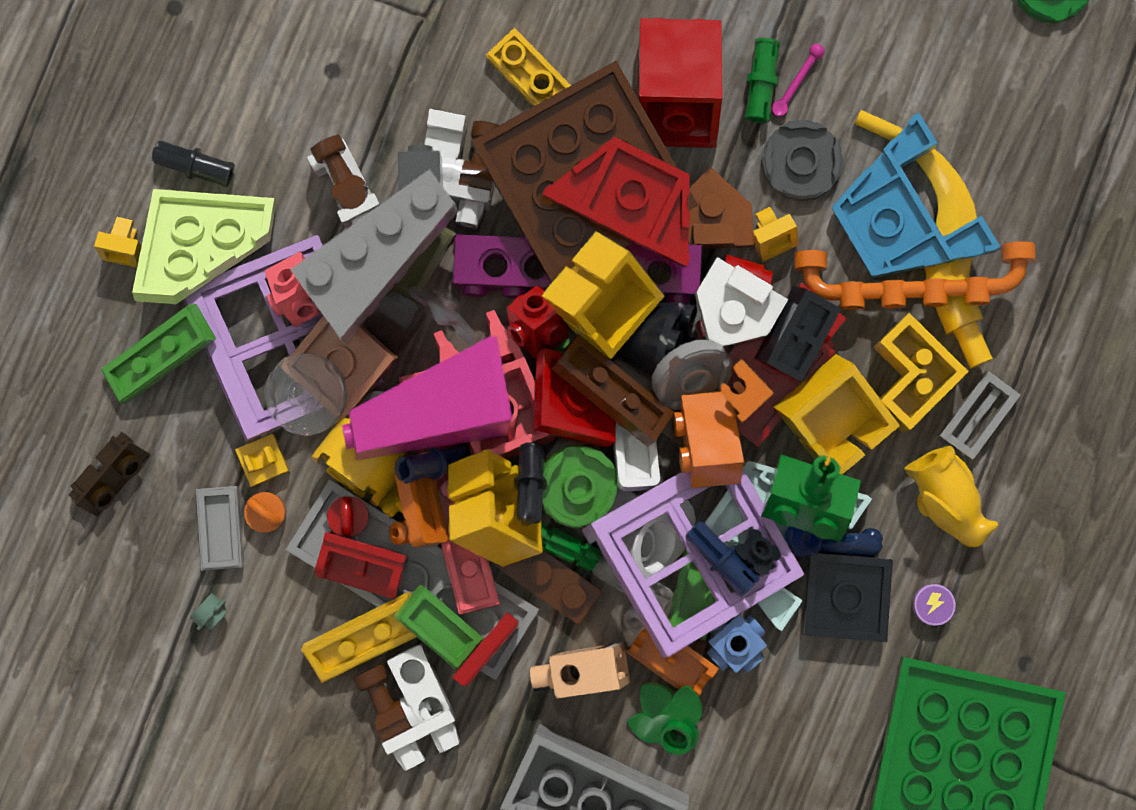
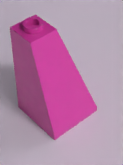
[342,336,512,460]

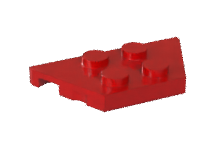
[542,137,690,268]

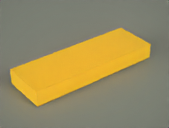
[301,591,417,683]

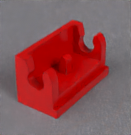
[314,532,409,599]

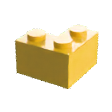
[873,313,969,433]

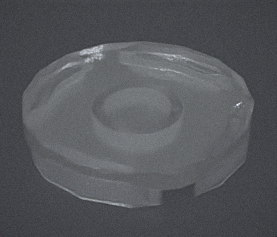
[264,352,348,436]

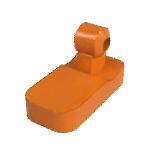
[389,472,448,548]

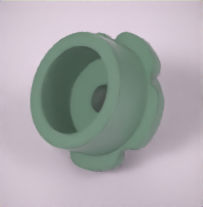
[189,593,227,631]

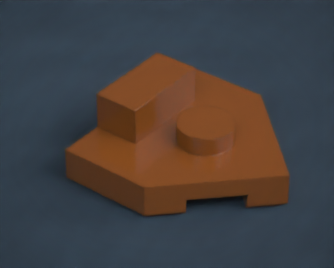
[688,166,754,249]

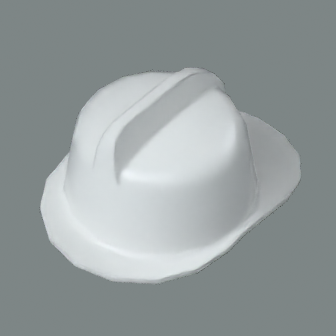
[621,500,696,579]

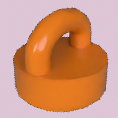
[244,492,287,533]

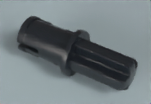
[152,140,235,187]
[514,442,547,526]

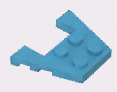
[831,113,1001,279]

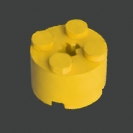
[311,417,406,507]

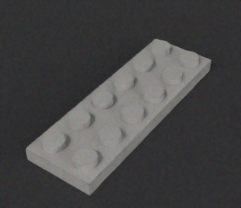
[286,480,539,680]

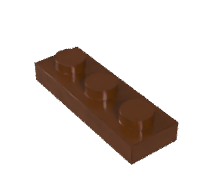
[551,334,674,447]

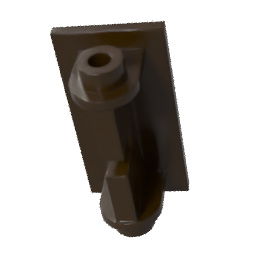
[68,432,150,517]

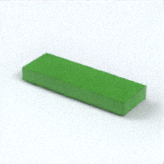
[101,304,216,404]

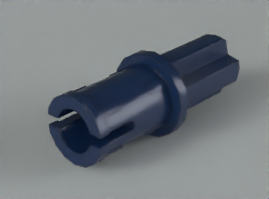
[395,444,470,484]
[685,521,760,597]

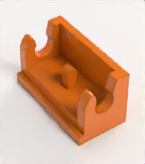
[721,359,773,422]
[626,626,719,696]

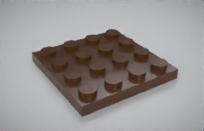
[471,61,698,284]

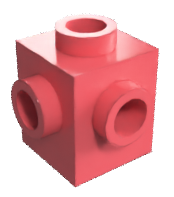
[265,251,321,327]

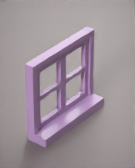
[183,235,384,444]
[582,469,805,658]

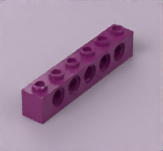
[453,234,702,304]

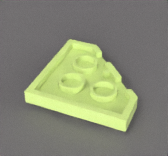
[132,189,276,304]

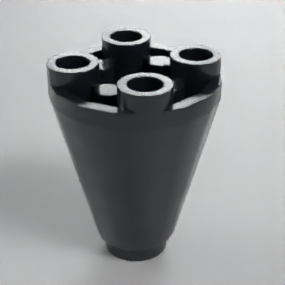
[615,302,697,377]

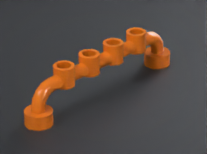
[794,241,1036,310]

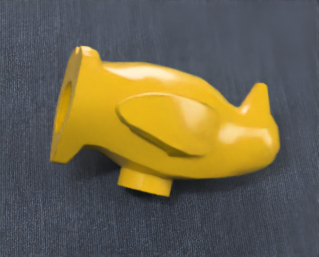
[904,446,998,547]

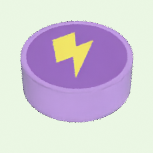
[912,584,956,626]

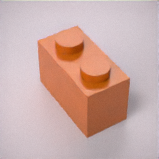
[673,392,744,488]

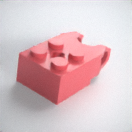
[433,310,555,460]

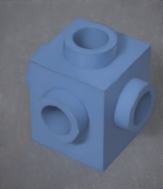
[706,614,767,673]

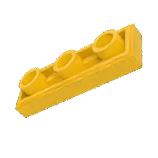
[486,28,571,106]

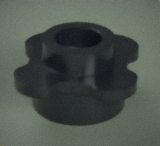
[735,529,780,577]

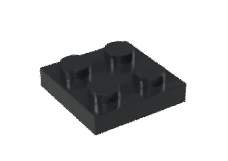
[803,553,893,642]

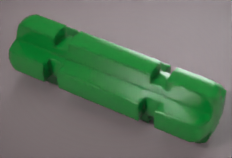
[541,522,600,571]

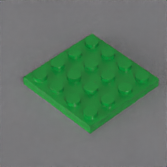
[870,656,1066,810]

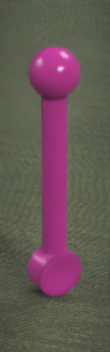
[771,44,825,117]

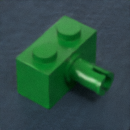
[761,455,861,542]

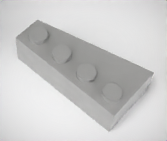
[290,169,458,344]

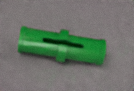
[744,38,781,123]

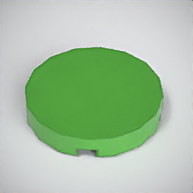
[542,444,619,528]

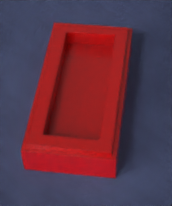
[452,612,519,687]

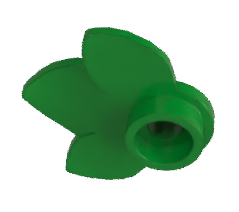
[627,682,703,755]

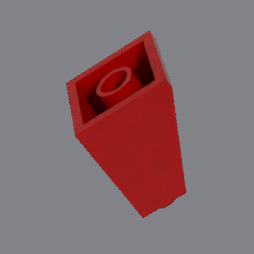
[637,18,723,148]

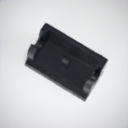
[754,286,841,382]

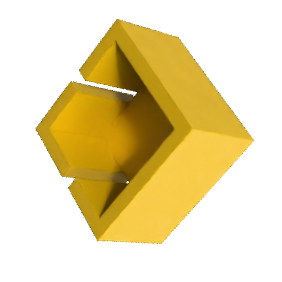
[542,232,664,359]
[774,354,900,474]
[447,449,542,567]

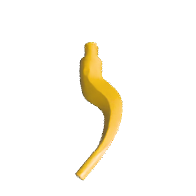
[854,110,993,369]

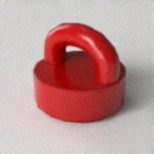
[327,496,370,537]

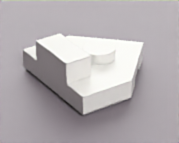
[695,257,788,347]

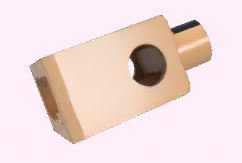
[530,642,631,698]

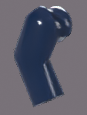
[820,528,883,557]

